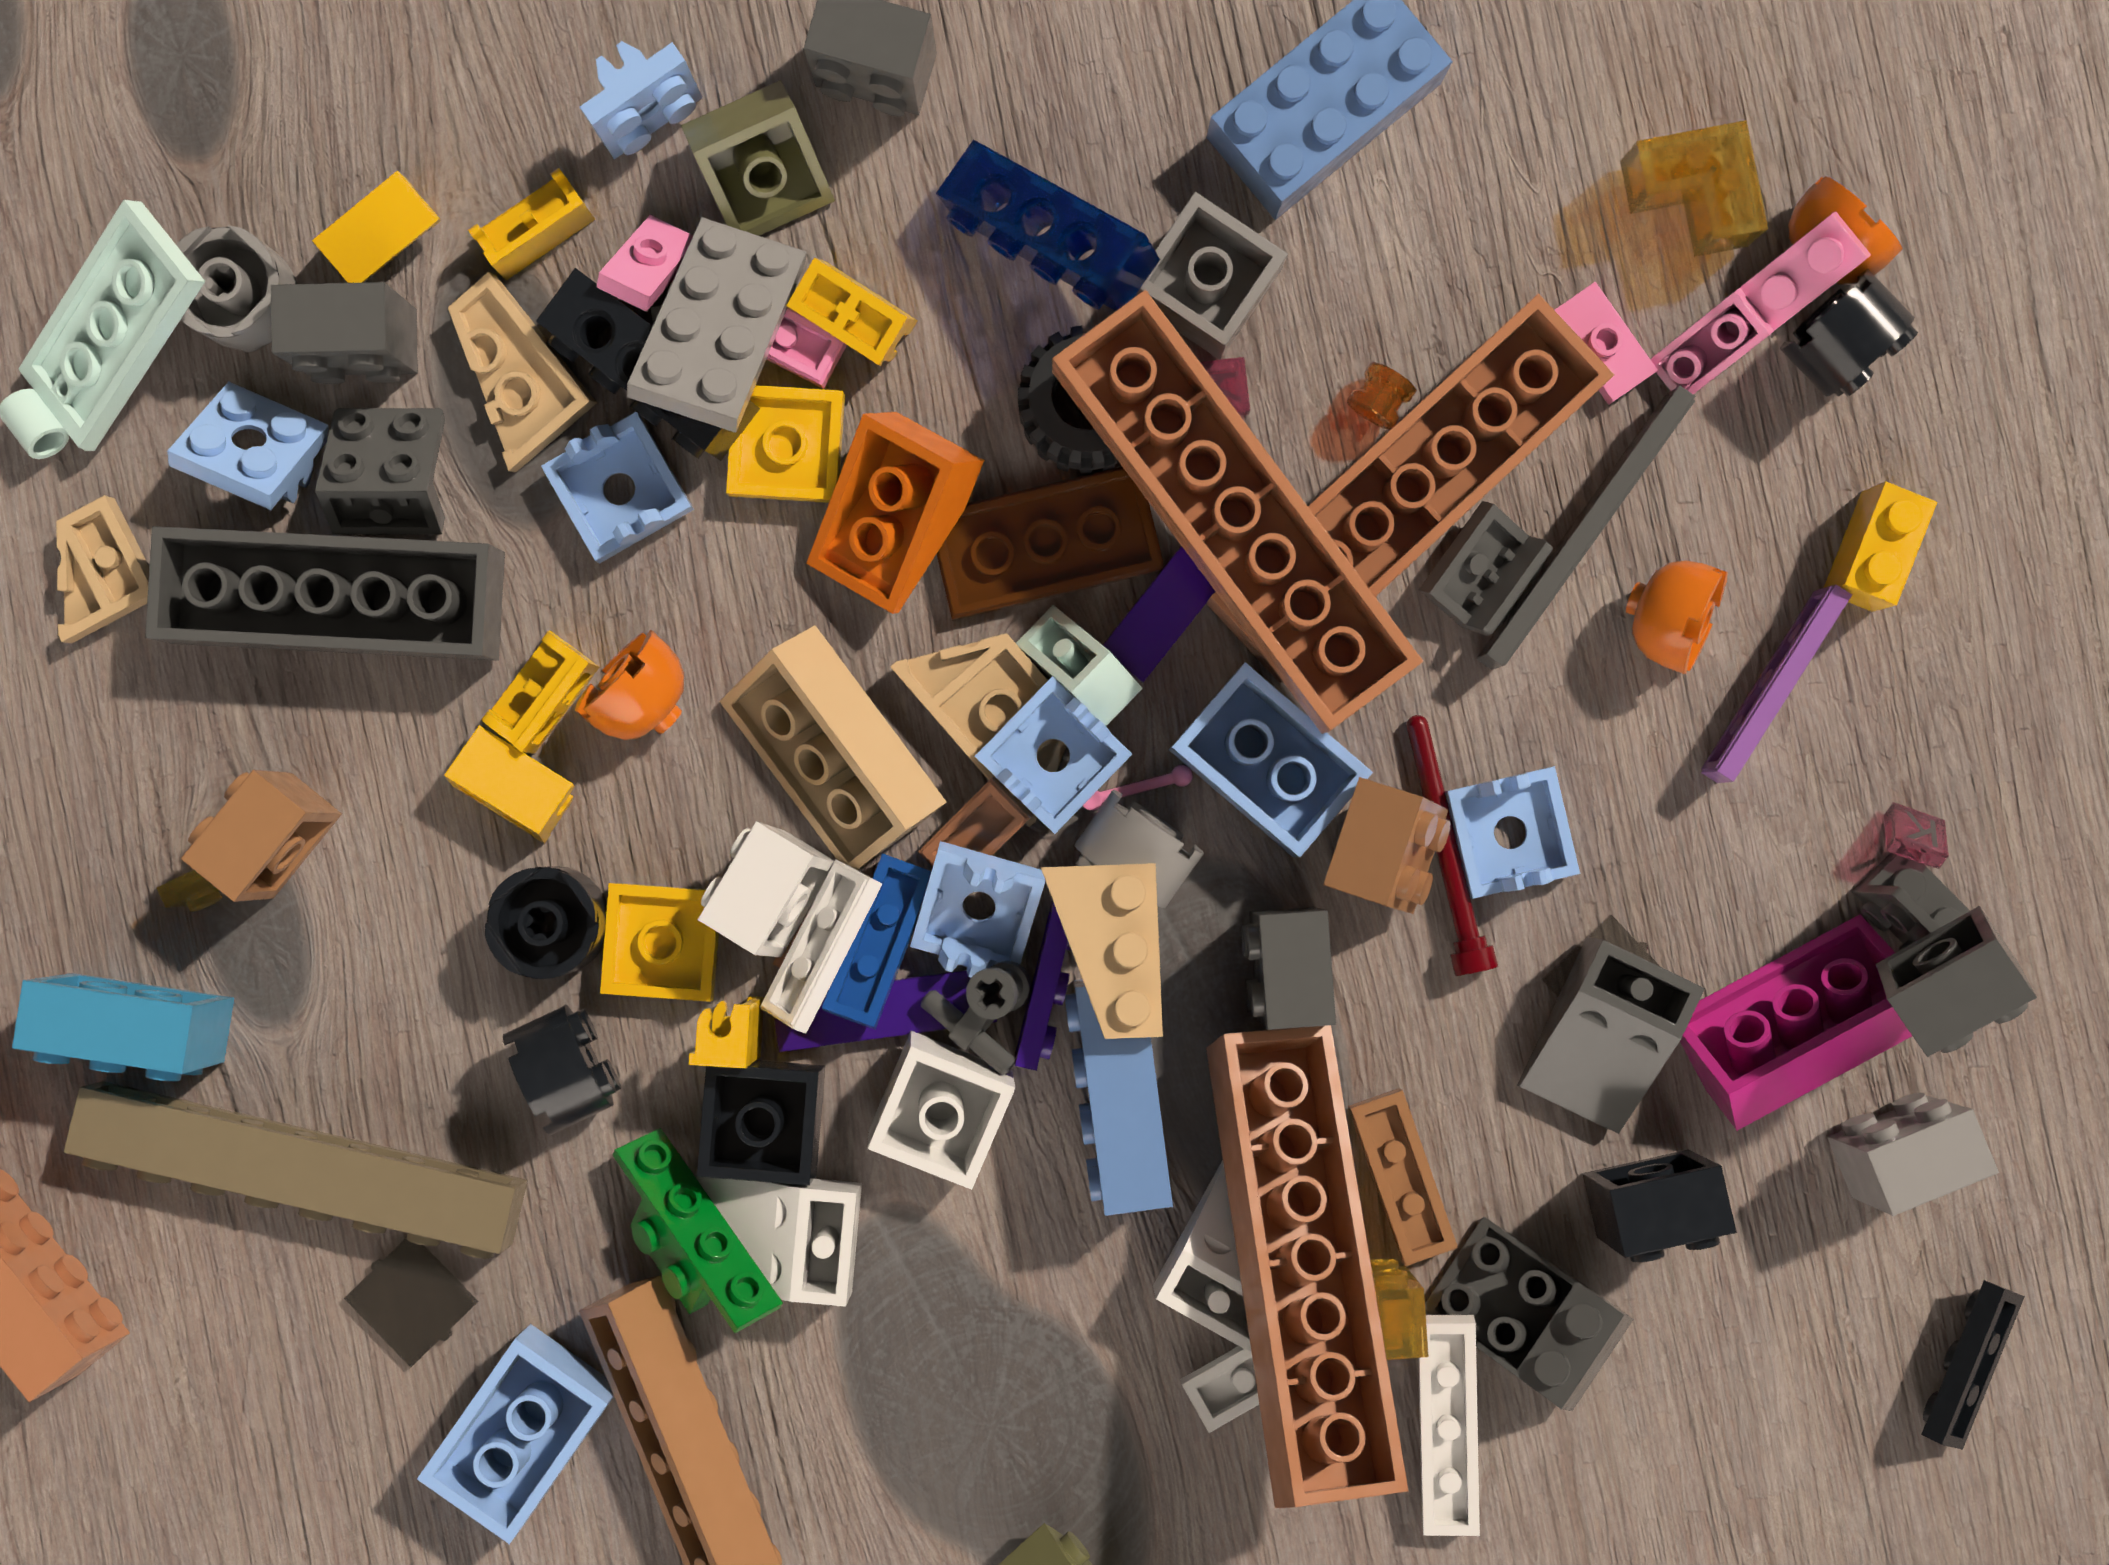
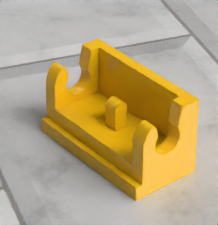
[468,168,596,281]
[312,170,440,283]
[786,257,918,366]
[481,630,600,754]
[444,725,575,844]
[688,996,764,1068]

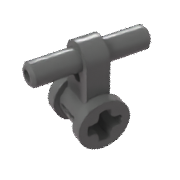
[921,961,1032,1075]

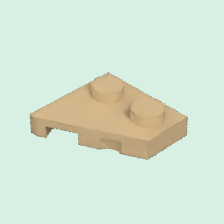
[56,495,149,643]

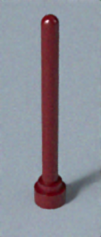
[1406,715,1498,976]

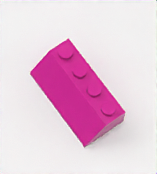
[1680,914,1912,1131]

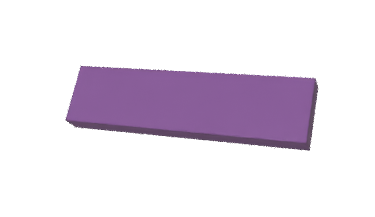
[1701,585,1852,783]

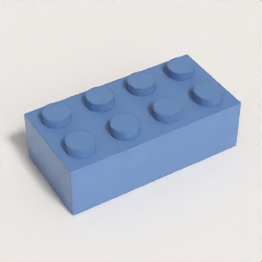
[1206,0,1453,220]
[1065,979,1173,1216]

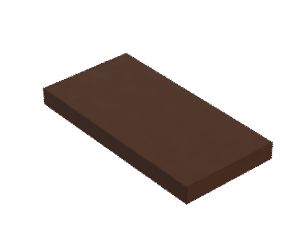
[937,467,1164,621]

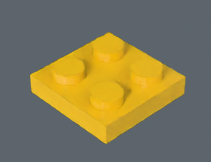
[726,385,845,503]
[600,883,719,1002]

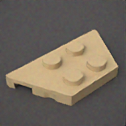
[890,633,1067,827]

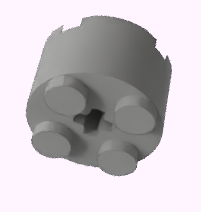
[176,225,297,352]
[1075,790,1204,909]

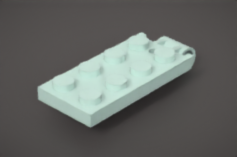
[0,200,205,459]

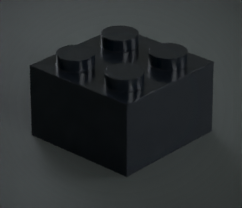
[697,1060,825,1186]
[1582,1149,1737,1262]

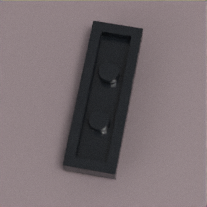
[1921,1280,2025,1450]

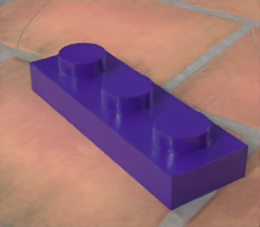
[1014,901,1072,1071]

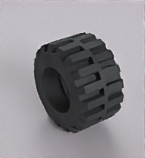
[1018,325,1119,475]

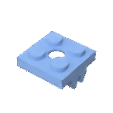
[580,41,703,159]
[167,381,329,510]
[541,412,694,564]
[974,676,1132,834]
[1445,766,1580,899]
[910,841,1045,978]

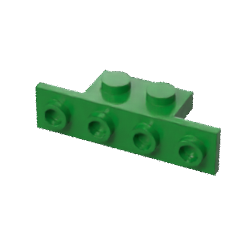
[612,1128,783,1333]

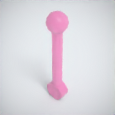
[1083,765,1193,811]

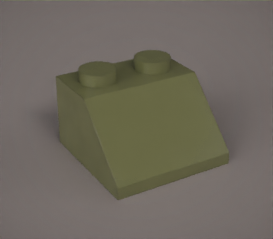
[681,80,835,236]

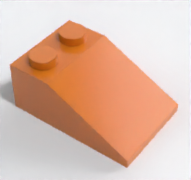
[806,412,985,614]

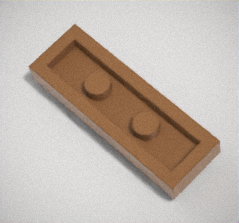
[1348,1088,1458,1266]

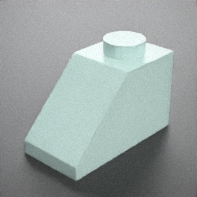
[1016,605,1143,726]

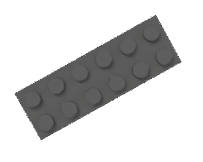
[145,526,505,661]

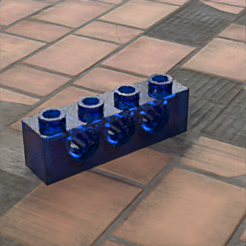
[936,139,1160,311]

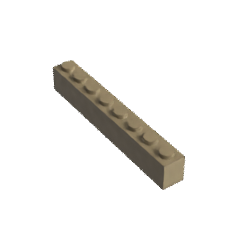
[63,1081,528,1259]

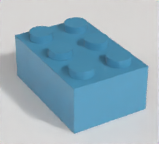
[12,973,234,1081]

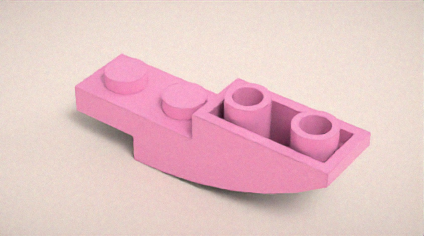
[1650,211,1871,394]

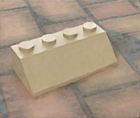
[719,625,947,870]

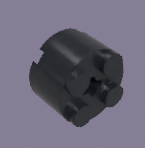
[1780,269,1918,397]
[485,866,607,979]
[503,1005,621,1135]

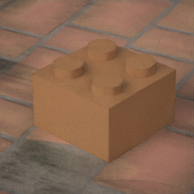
[181,770,342,902]
[1323,777,1450,914]

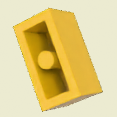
[1823,481,1938,612]

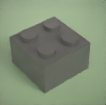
[803,0,937,117]
[271,282,418,384]
[1876,906,2037,1057]
[1241,907,1336,1030]

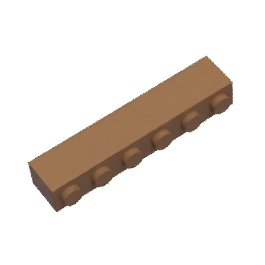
[579,1275,782,1565]

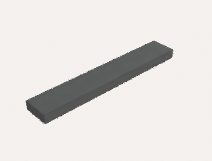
[1476,385,1696,670]

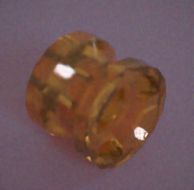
[1347,362,1416,430]

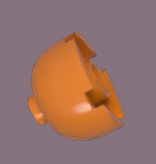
[1788,176,1903,285]
[1626,560,1728,674]
[575,630,684,740]

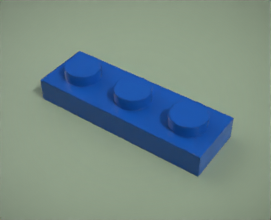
[822,853,931,1030]

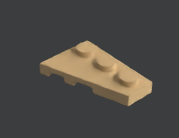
[448,272,597,472]
[1041,863,1163,1039]

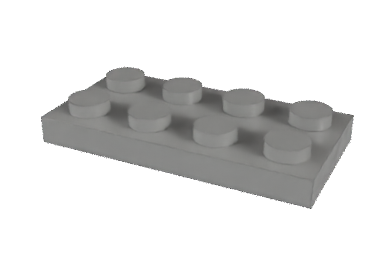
[627,217,806,433]

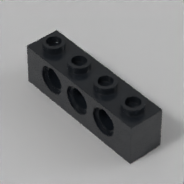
[536,268,760,461]

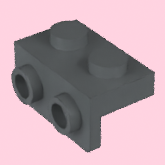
[1419,501,1553,636]

